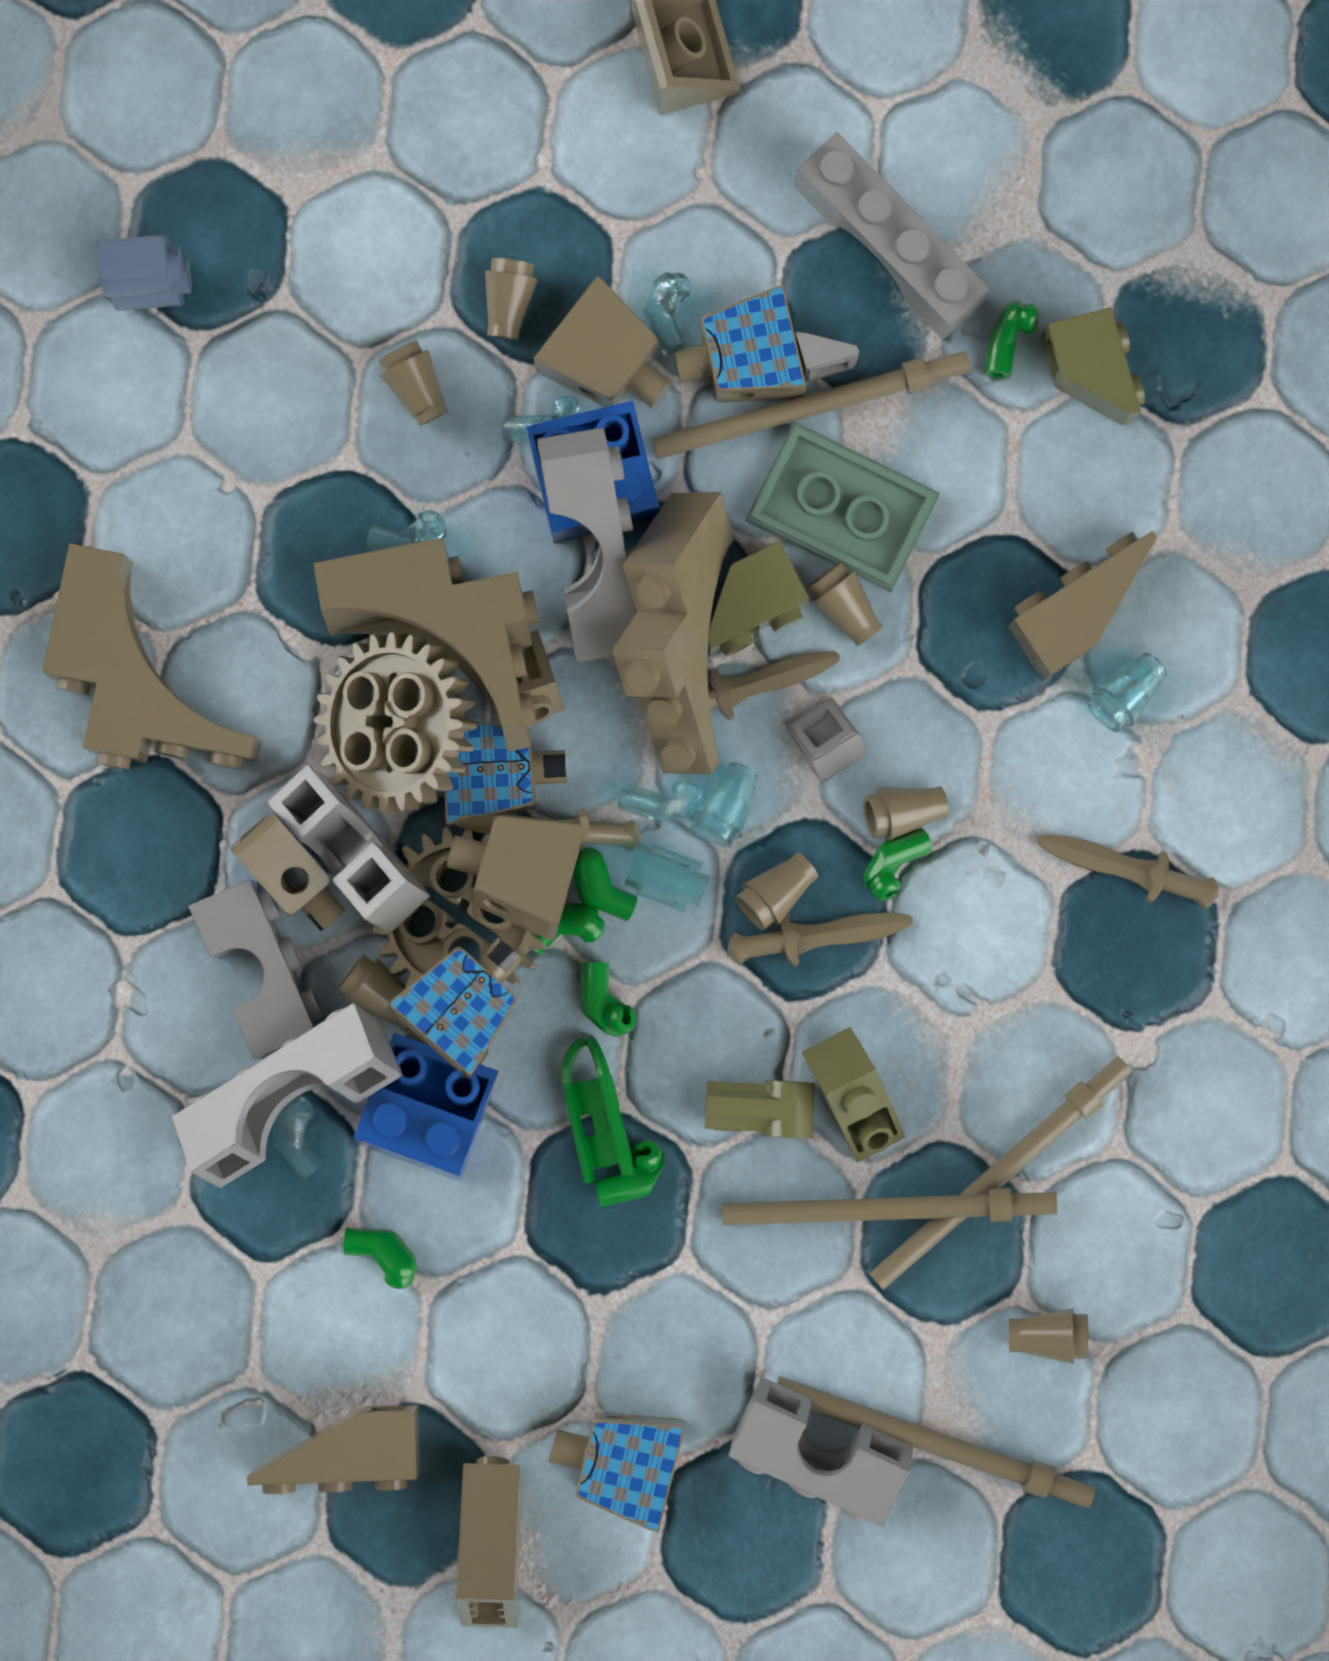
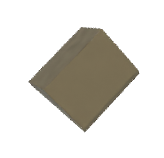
[632,0,741,115]

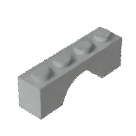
[794,132,989,341]
[537,428,637,663]
[172,1003,402,1188]

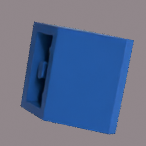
[526,401,659,543]
[353,1033,499,1182]

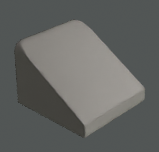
[795,332,859,382]
[786,697,867,781]

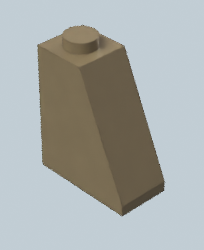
[456,1456,521,1628]

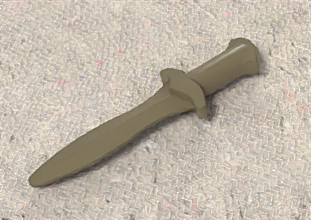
[708,651,840,720]
[455,809,641,851]
[1037,835,1219,909]
[727,913,913,967]

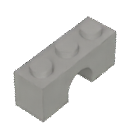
[267,764,430,933]
[188,879,325,1059]
[728,1376,914,1527]

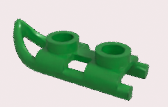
[560,1034,634,1184]

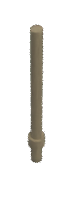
[652,351,971,459]
[869,1056,1132,1290]
[722,1188,1057,1225]
[777,1376,1096,1509]

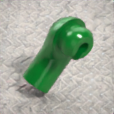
[984,300,1039,379]
[863,828,932,901]
[573,847,638,921]
[533,903,605,956]
[581,962,637,1037]
[594,1140,665,1208]
[343,1227,417,1289]

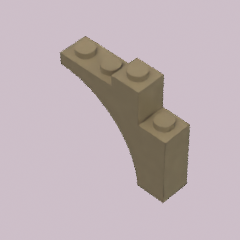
[612,492,734,774]
[313,537,539,752]
[42,543,262,770]

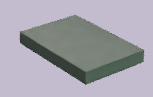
[745,422,940,592]

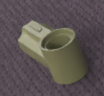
[705,1080,815,1139]

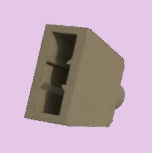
[534,276,671,408]
[447,816,585,941]

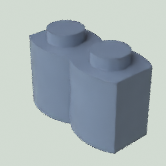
[97,235,192,311]

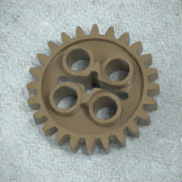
[313,632,477,813]
[372,827,547,988]

